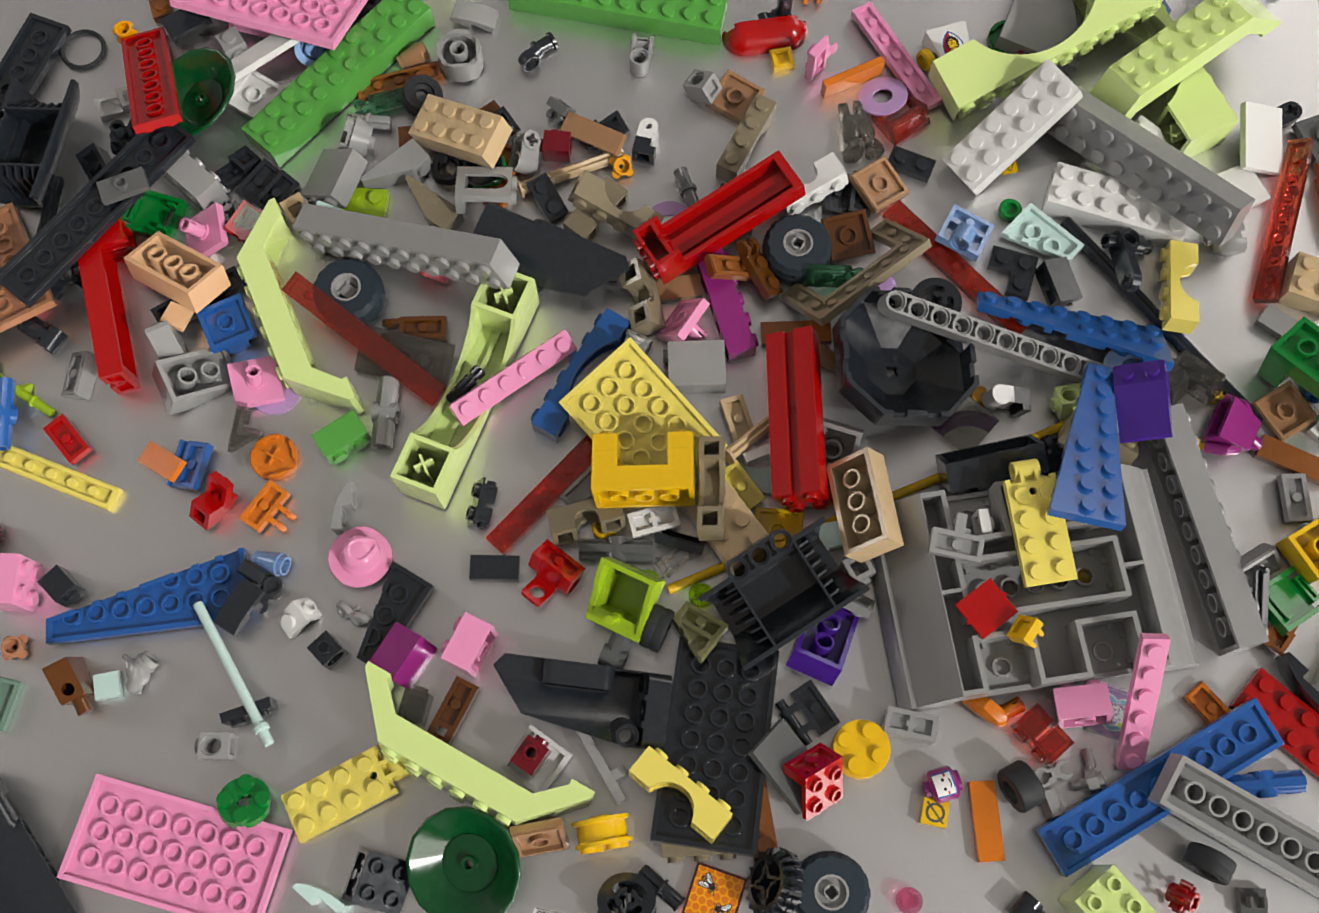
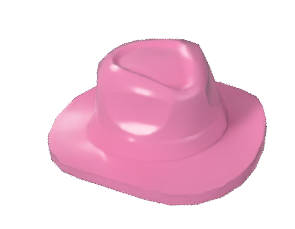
[328,526,392,588]

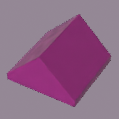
[369,621,438,691]

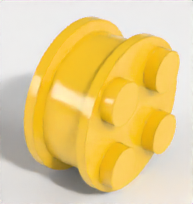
[831,719,891,779]
[571,813,633,855]

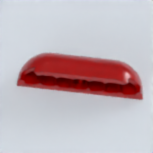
[722,15,808,57]

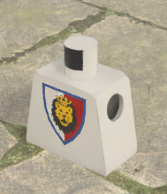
[922,20,970,59]

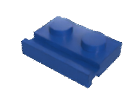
[165,439,214,491]

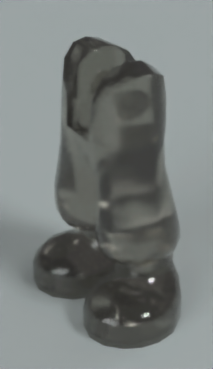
[838,100,885,164]

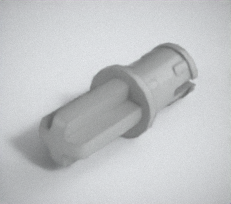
[346,112,392,130]

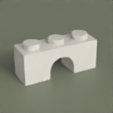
[784,152,849,216]

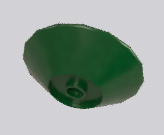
[172,47,236,136]
[406,806,521,913]

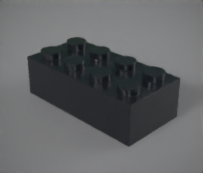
[935,434,1049,495]

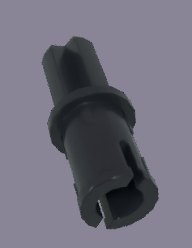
[638,865,686,912]

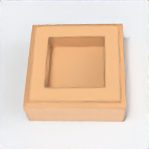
[159,301,194,332]

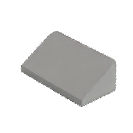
[61,351,98,400]
[1241,543,1283,588]

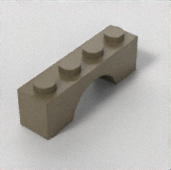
[716,93,777,183]
[568,170,665,240]
[697,436,726,541]

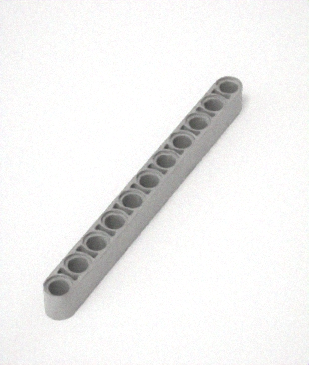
[877,290,1114,384]

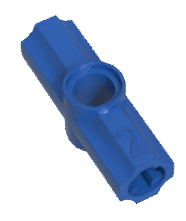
[0,377,18,451]
[1226,769,1307,798]

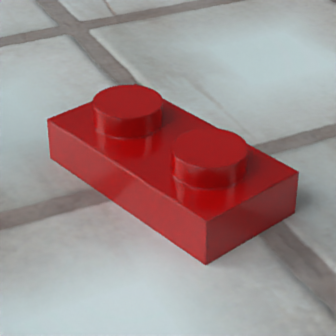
[43,414,93,465]

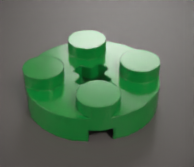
[216,774,271,828]

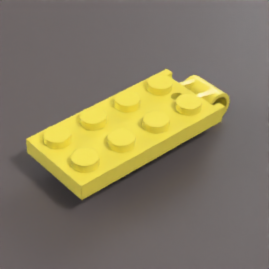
[1003,458,1078,588]
[281,745,410,844]

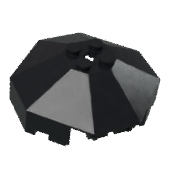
[832,286,980,426]

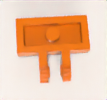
[239,480,297,533]

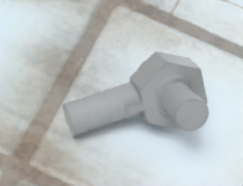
[1071,747,1106,793]

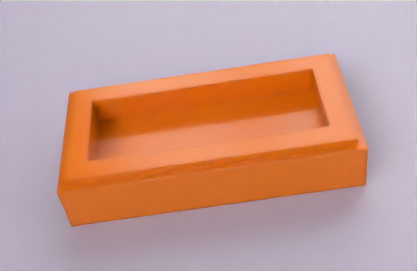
[137,441,187,483]

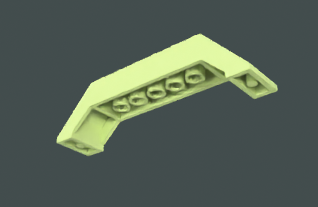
[1090,0,1281,119]
[236,198,365,415]
[365,661,595,830]

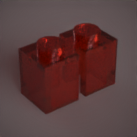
[1010,703,1075,765]

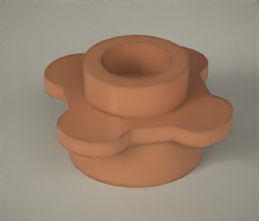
[1,634,29,661]

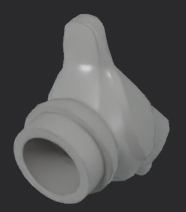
[122,650,159,694]

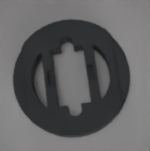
[431,153,471,186]

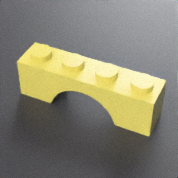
[1159,240,1200,334]
[629,746,733,844]

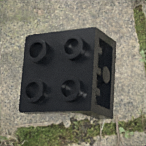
[341,846,409,913]

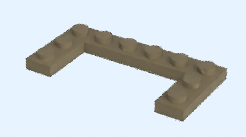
[780,218,932,326]

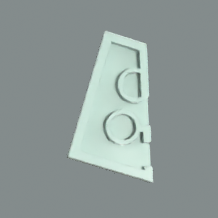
[1000,203,1084,262]

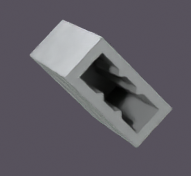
[301,148,368,208]
[663,340,726,394]

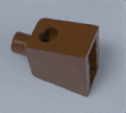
[42,657,94,716]

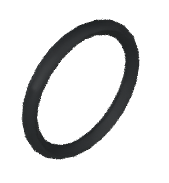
[60,29,106,70]

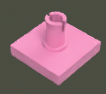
[179,202,229,257]
[656,298,710,342]
[227,356,285,410]

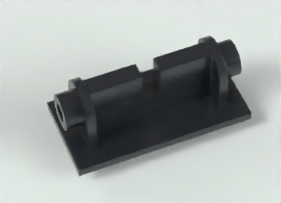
[465,477,498,530]

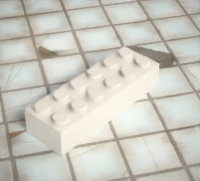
[943,58,1083,196]
[1041,162,1187,248]

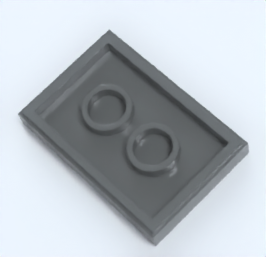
[748,719,808,815]

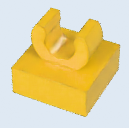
[1006,614,1044,648]

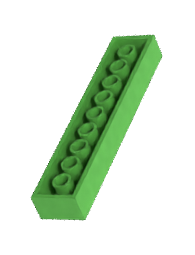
[241,0,435,168]
[508,0,728,46]

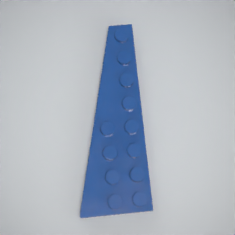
[975,292,1175,371]
[1047,363,1126,531]
[46,548,249,645]

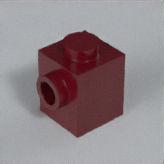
[539,129,573,163]
[510,734,552,778]

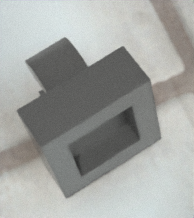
[546,96,576,125]
[1235,888,1268,913]

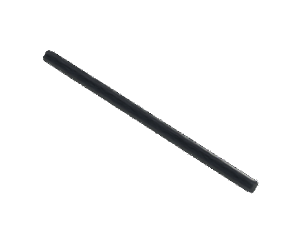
[1060,217,1264,422]

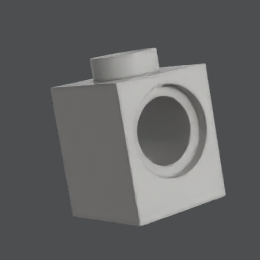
[682,69,722,104]
[194,732,238,761]

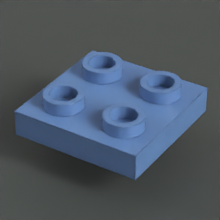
[935,204,995,262]

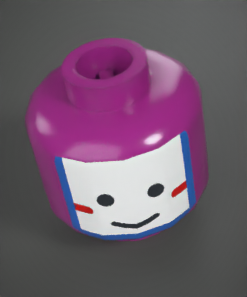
[922,765,963,804]

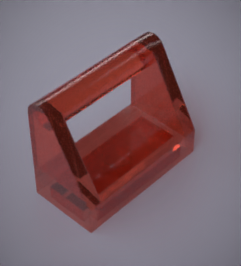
[871,94,930,145]

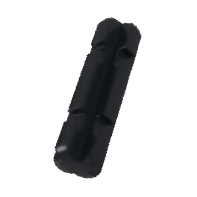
[446,365,485,403]

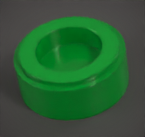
[997,199,1022,223]

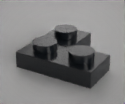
[987,245,1039,301]

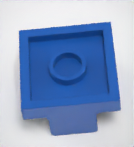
[197,293,259,356]

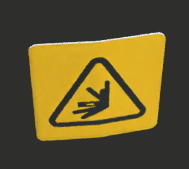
[1002,160,1019,175]

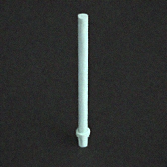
[193,601,274,747]

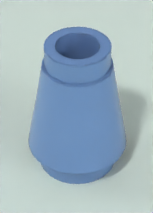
[252,550,291,576]

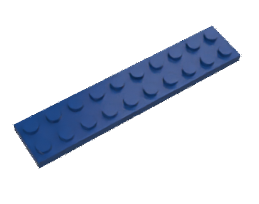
[1035,698,1285,877]

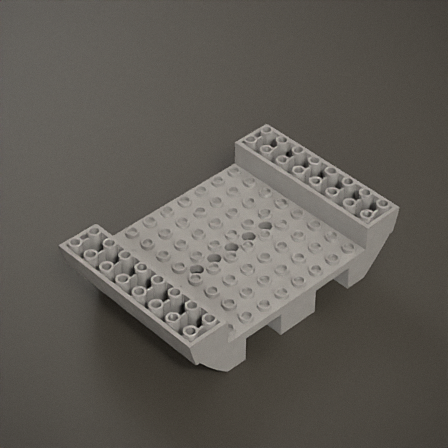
[872,464,1200,711]

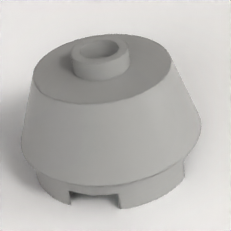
[338,114,375,158]

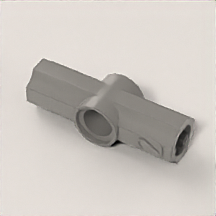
[370,376,400,450]

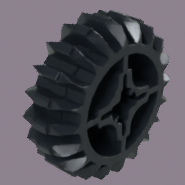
[745,847,807,913]

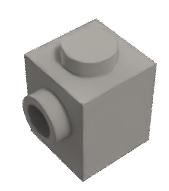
[215,26,248,60]

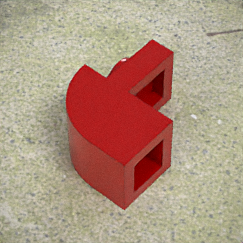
[189,471,238,531]

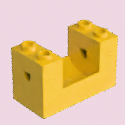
[591,429,696,508]

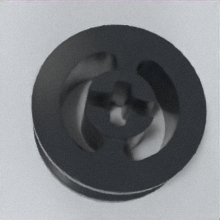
[911,278,962,312]
[597,872,656,913]

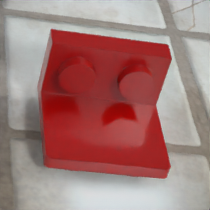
[783,742,843,821]

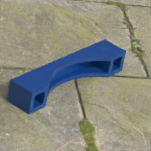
[531,308,631,443]

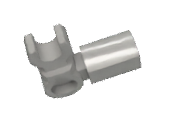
[1033,760,1073,819]

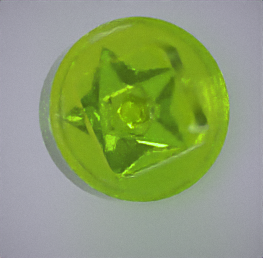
[689,583,712,608]

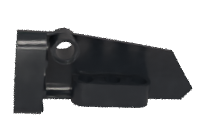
[473,202,630,297]
[493,653,672,751]
[0,777,77,913]

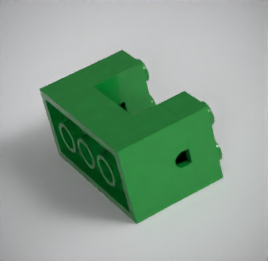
[1257,316,1319,421]

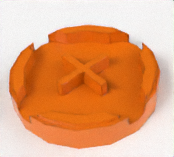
[250,433,299,481]

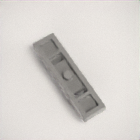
[576,731,628,805]

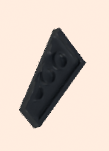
[356,560,435,664]

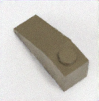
[405,175,465,231]

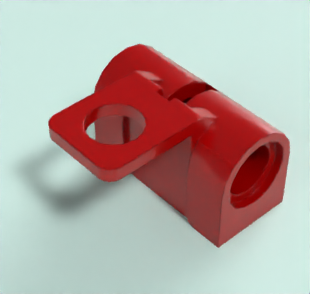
[521,539,586,607]

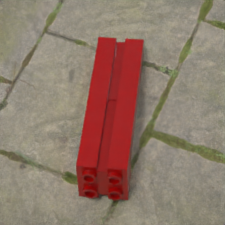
[632,150,806,285]
[78,218,141,394]
[766,325,834,513]

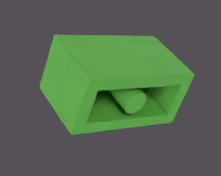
[312,410,371,465]

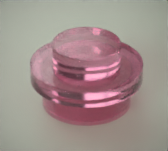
[896,887,923,913]

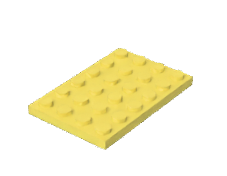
[559,337,728,475]

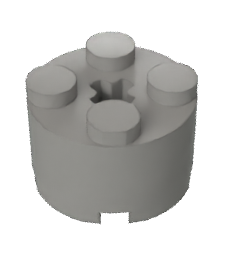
[436,29,484,82]

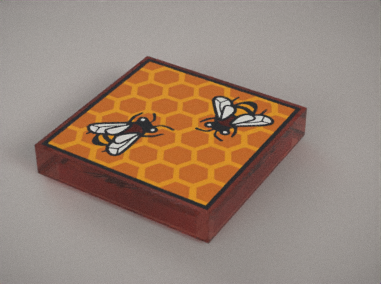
[681,862,748,913]

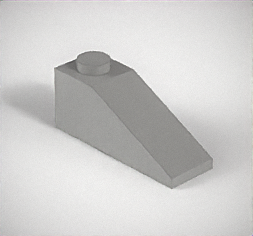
[360,138,432,189]

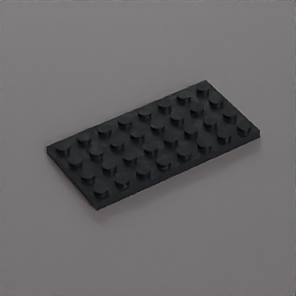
[650,636,779,858]

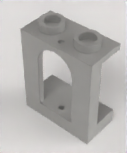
[454,166,518,214]

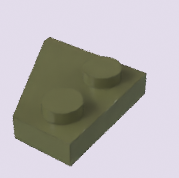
[673,601,728,663]

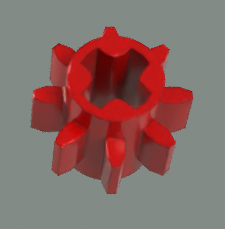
[1165,879,1200,913]

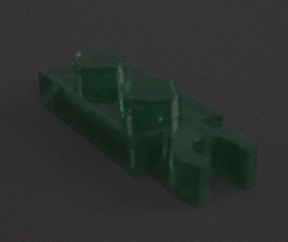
[353,87,406,116]
[801,264,864,288]

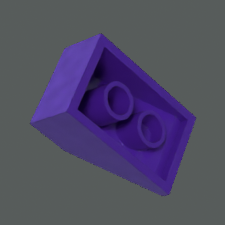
[1113,359,1173,443]
[786,608,859,686]

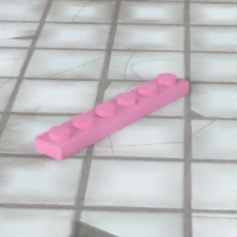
[851,1,943,114]
[448,329,577,426]
[1114,633,1171,770]

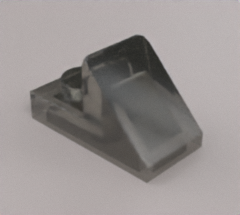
[227,401,262,453]

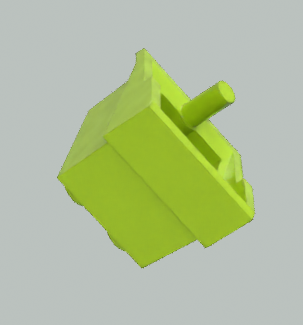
[585,556,666,643]

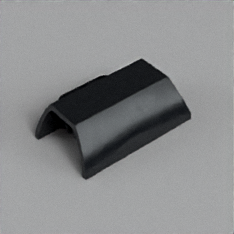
[0,78,80,208]
[698,517,870,671]

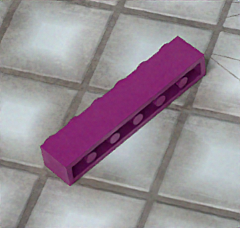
[696,248,759,363]

